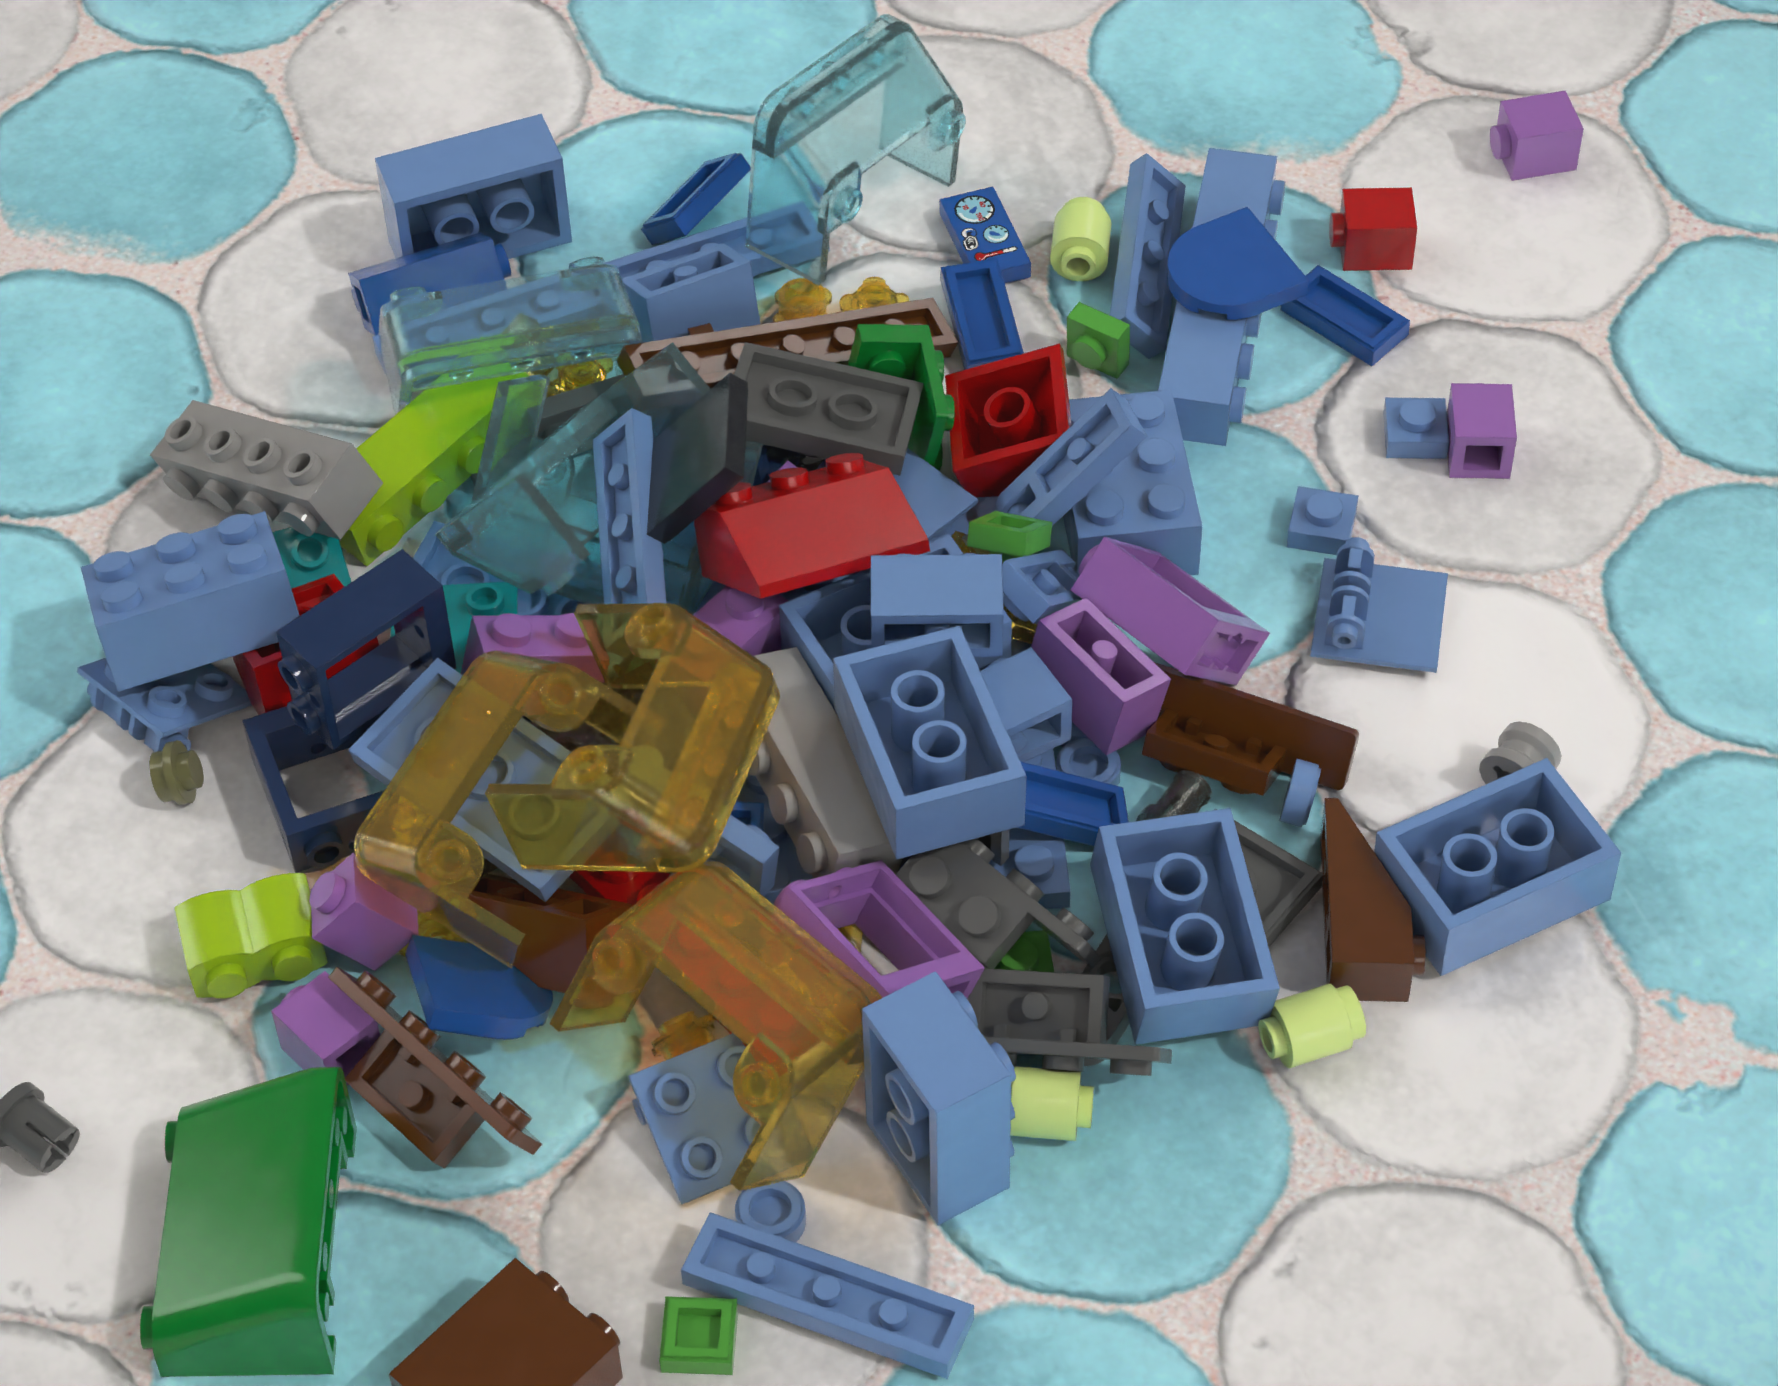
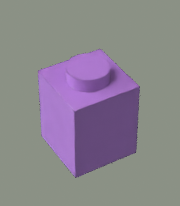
[1490,91,1584,181]
[1447,383,1517,479]
[309,852,419,971]
[271,971,380,1086]

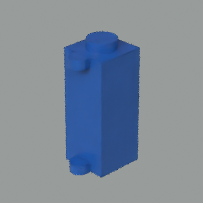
[348,232,511,336]

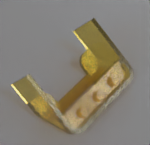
[485,603,780,872]
[354,650,665,969]
[549,861,882,1191]

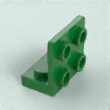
[847,324,955,471]

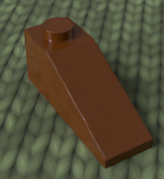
[1320,798,1426,1002]
[440,873,635,1004]

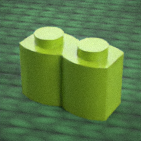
[174,873,328,999]

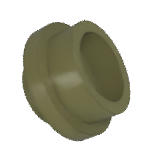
[149,740,204,805]

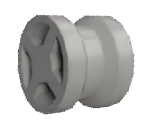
[1479,721,1562,784]

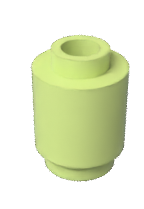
[1050,197,1112,281]
[1258,984,1366,1068]
[1010,1066,1094,1141]

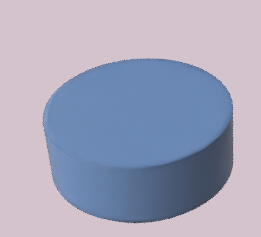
[1056,738,1121,786]
[1279,759,1321,827]
[735,1178,806,1242]

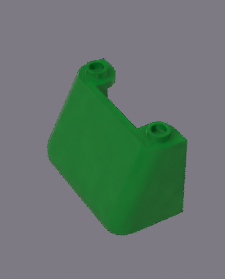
[140,1067,357,1377]

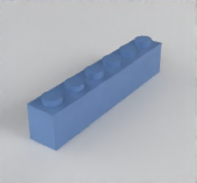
[1158,148,1286,446]

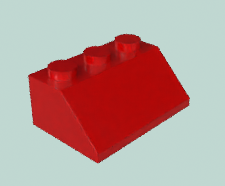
[694,453,930,599]

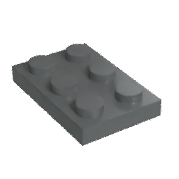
[734,342,924,476]

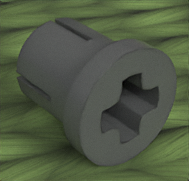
[0,1082,80,1173]

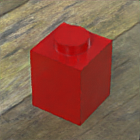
[1329,187,1418,271]

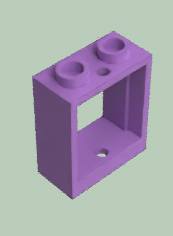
[1071,537,1270,685]
[762,860,985,1045]

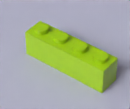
[339,341,539,566]

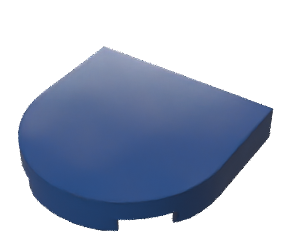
[1167,207,1309,320]
[405,935,553,1040]

